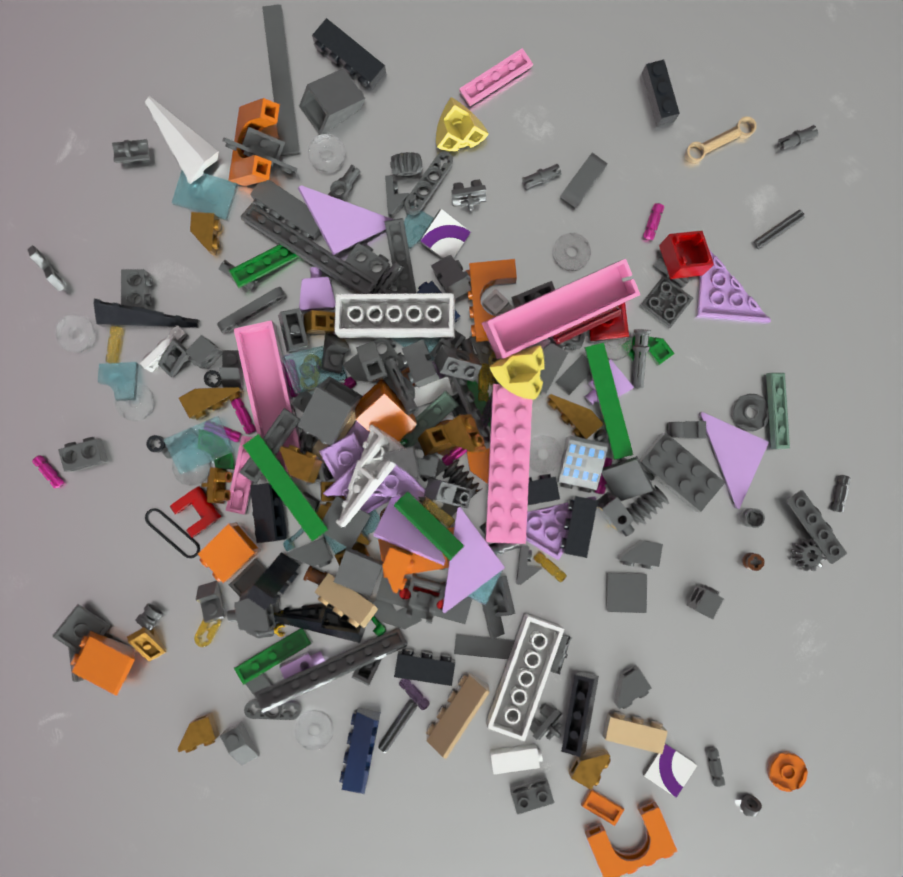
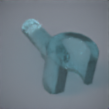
[283,528,304,551]

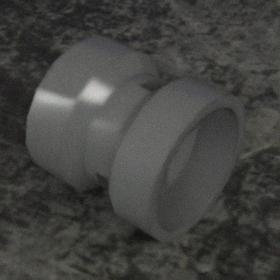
[740,508,765,528]
[135,603,163,631]

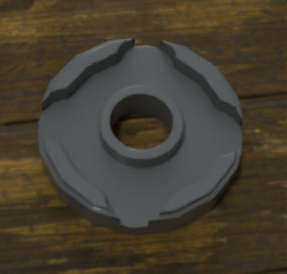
[731,393,769,431]

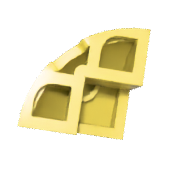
[436,97,489,151]
[490,345,545,399]

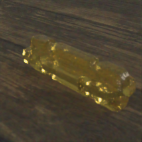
[105,326,122,364]
[478,363,489,401]
[534,551,567,582]

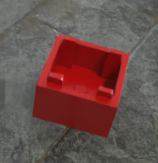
[659,230,714,279]

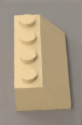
[425,672,490,759]

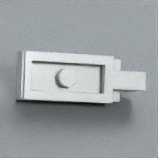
[140,326,187,372]

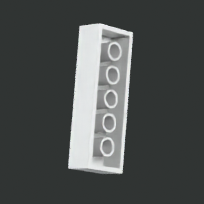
[335,293,455,338]
[486,613,565,741]

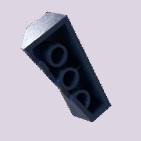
[339,708,381,794]

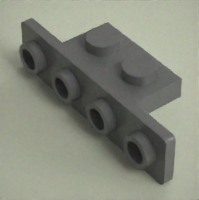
[222,127,298,174]
[451,376,490,443]
[786,490,847,564]
[482,576,515,639]

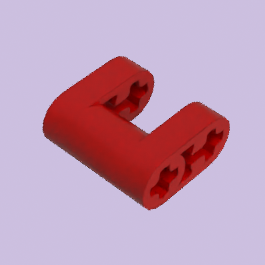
[170,486,222,538]

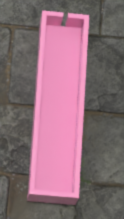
[482,259,640,359]
[234,320,301,474]
[485,384,532,544]

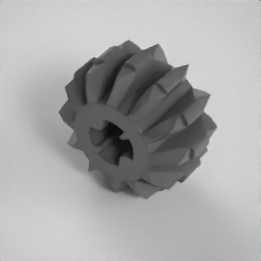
[390,152,423,176]
[792,539,826,571]

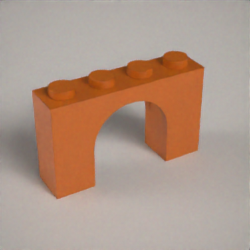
[228,98,280,186]
[466,259,517,342]
[585,802,677,877]

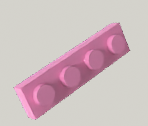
[459,48,533,107]
[225,436,253,515]

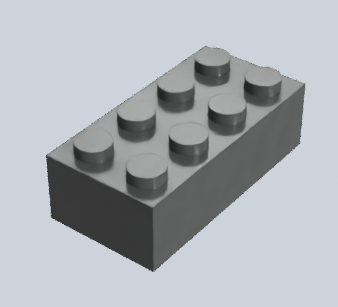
[639,432,726,512]

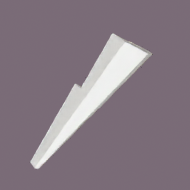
[145,96,219,184]
[336,424,405,527]

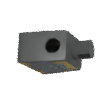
[597,492,635,537]

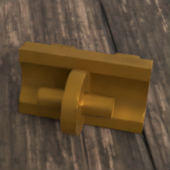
[201,467,232,504]

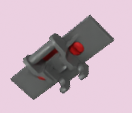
[376,573,473,624]

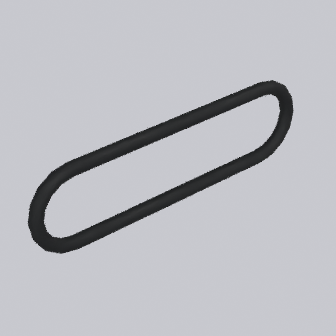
[145,508,200,559]

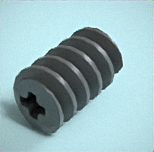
[442,459,482,498]
[626,485,669,525]

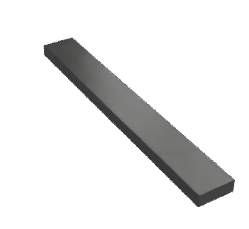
[262,4,300,156]
[241,203,378,294]
[254,628,407,713]

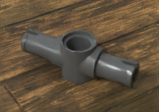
[328,164,361,201]

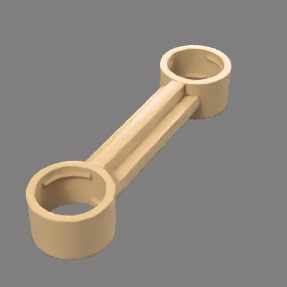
[685,116,757,164]

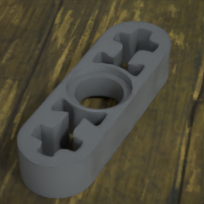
[244,699,302,720]

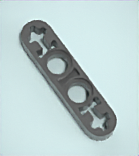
[404,151,453,215]
[217,287,286,333]

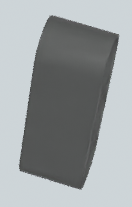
[560,152,608,208]

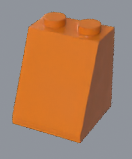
[355,379,417,443]
[198,522,262,583]
[70,631,135,696]

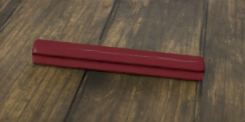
[553,306,621,344]

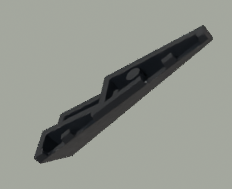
[93,298,200,328]
[274,599,369,643]

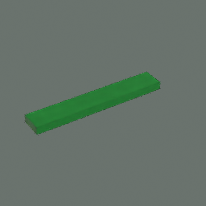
[584,342,634,460]
[242,434,329,541]

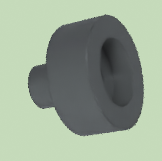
[740,795,762,817]

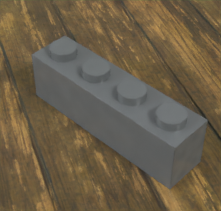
[250,180,321,241]

